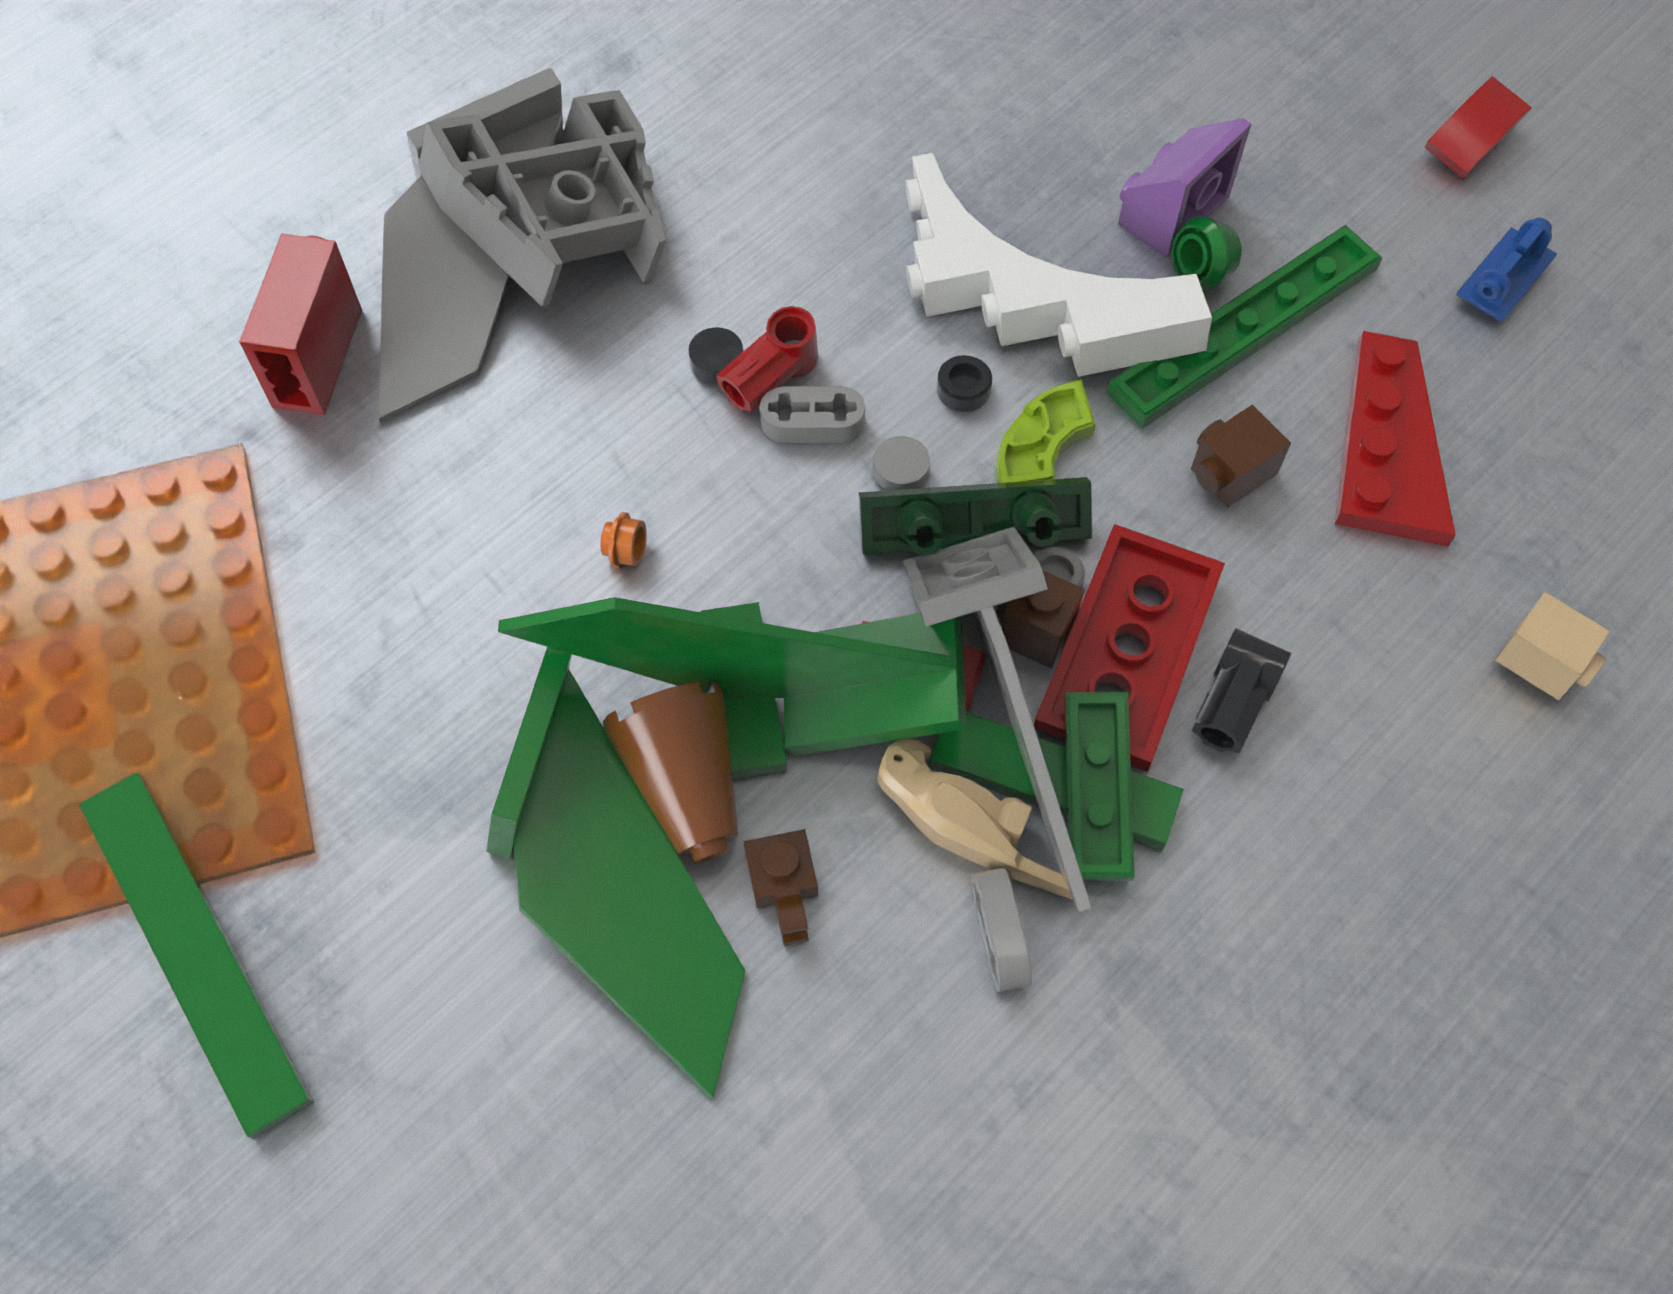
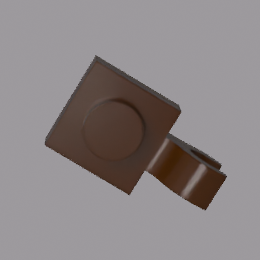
[744,829,818,946]

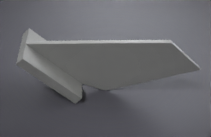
[378,67,563,423]
[903,527,1092,913]

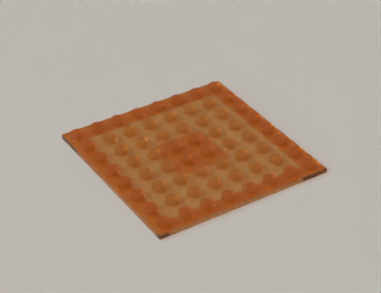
[0,443,316,938]

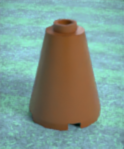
[602,681,738,863]

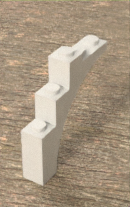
[905,153,1212,377]

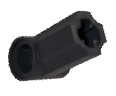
[1192,628,1291,753]

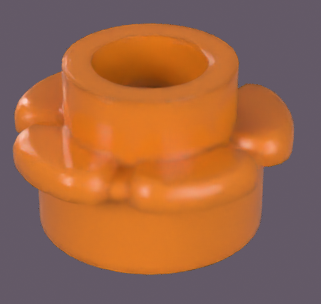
[600,512,647,569]

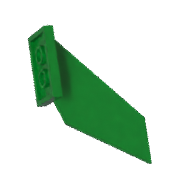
[498,597,966,757]
[486,647,745,1099]

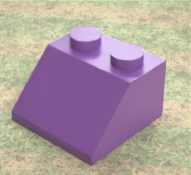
[1118,118,1251,257]

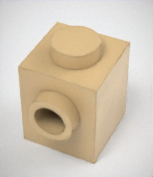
[1495,592,1610,700]

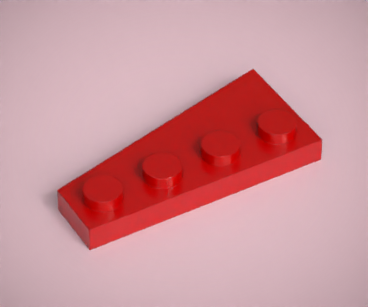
[1334,331,1456,547]

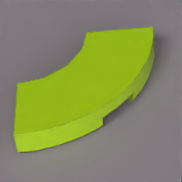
[995,379,1096,483]

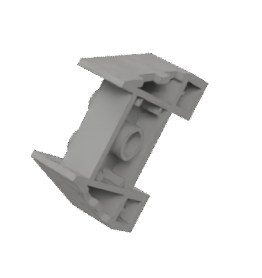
[418,90,666,307]

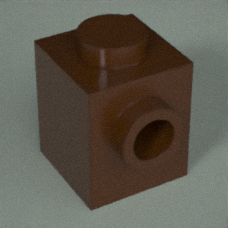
[1191,404,1291,507]
[996,571,1085,669]

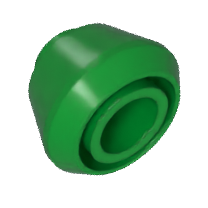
[1172,216,1242,291]

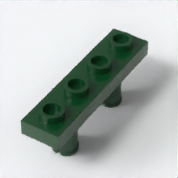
[858,477,1092,556]

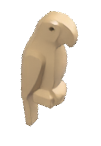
[877,739,1073,900]

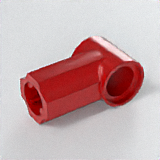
[716,306,818,413]

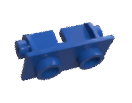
[1456,217,1558,322]

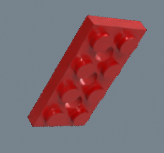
[1034,524,1225,772]

